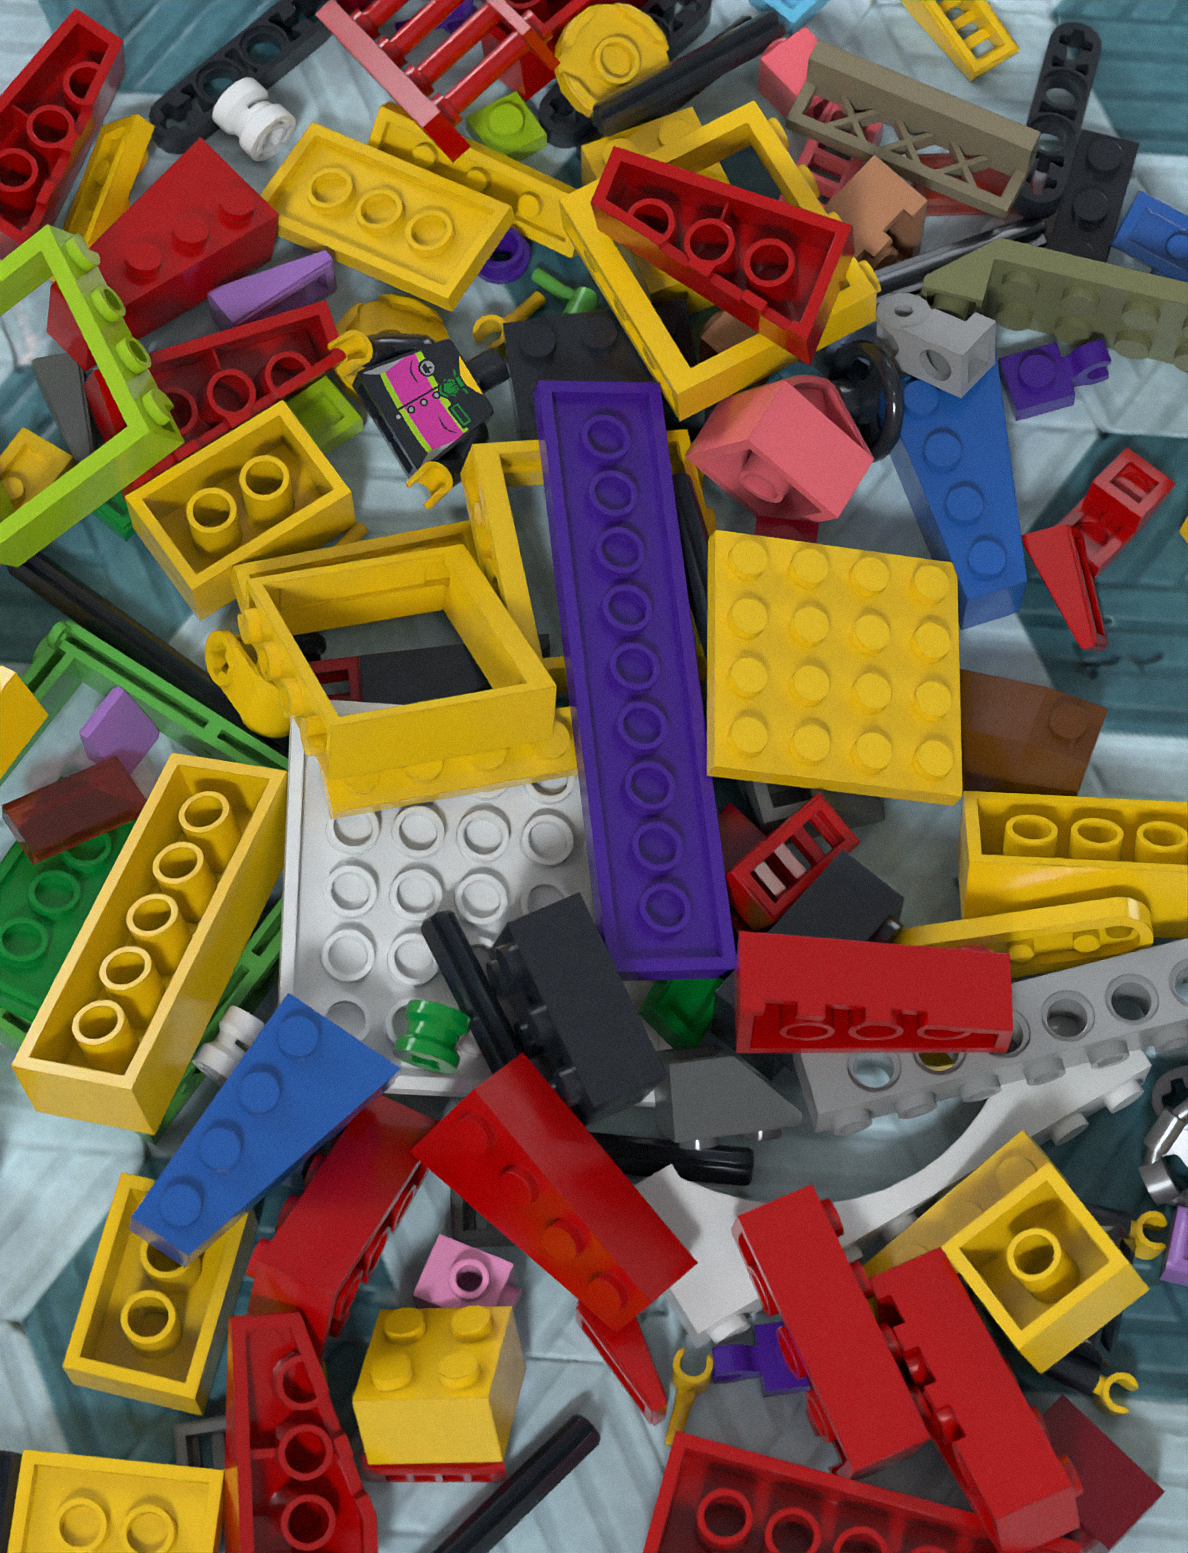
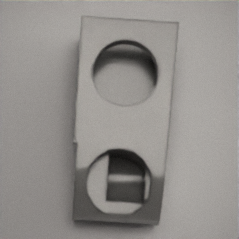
[877,293,996,398]

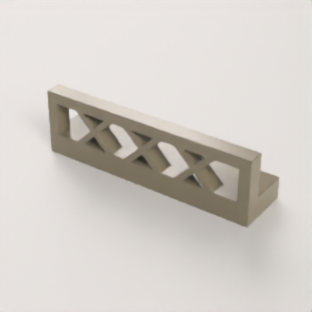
[785,40,1041,220]

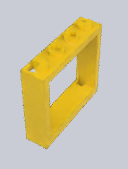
[559,100,881,421]
[460,429,717,694]
[237,544,557,781]

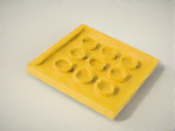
[707,530,963,806]

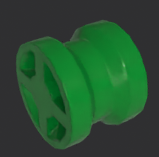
[393,999,472,1074]

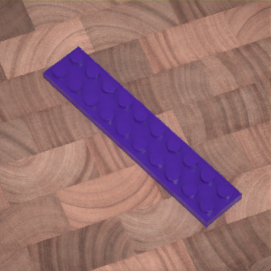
[533,380,736,981]

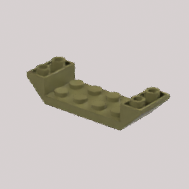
[921,237,1188,373]

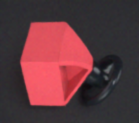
[685,339,904,523]

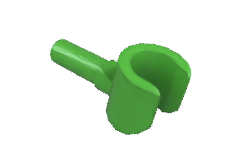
[531,267,600,315]

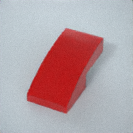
[1056,447,1176,580]

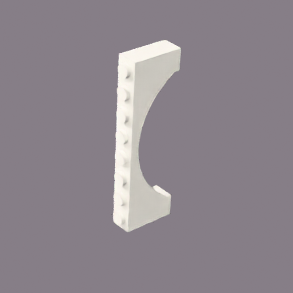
[634,972,1152,1349]

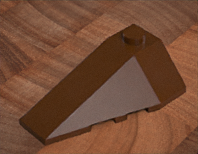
[960,669,1108,796]

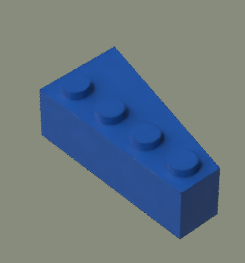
[876,351,1027,630]
[129,993,401,1268]

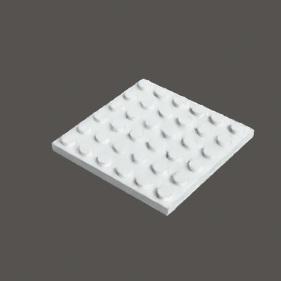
[277,700,673,1107]

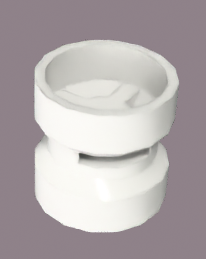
[212,77,296,162]
[192,1005,266,1086]

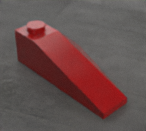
[223,1311,378,1553]

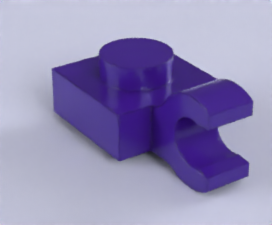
[998,340,1112,421]
[711,1322,810,1397]

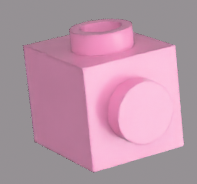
[412,1234,522,1313]

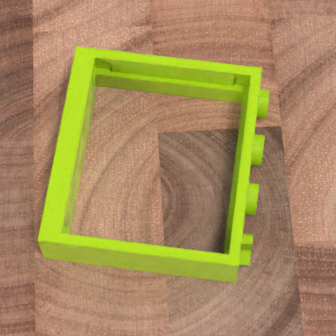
[0,224,185,568]

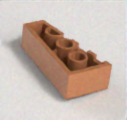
[699,155,928,394]

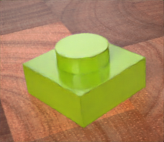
[465,91,547,162]
[286,375,364,456]

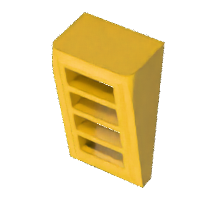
[900,0,1020,82]

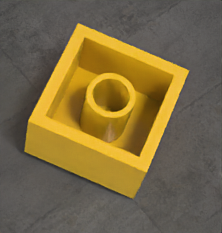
[940,1162,1150,1374]
[352,1305,526,1464]

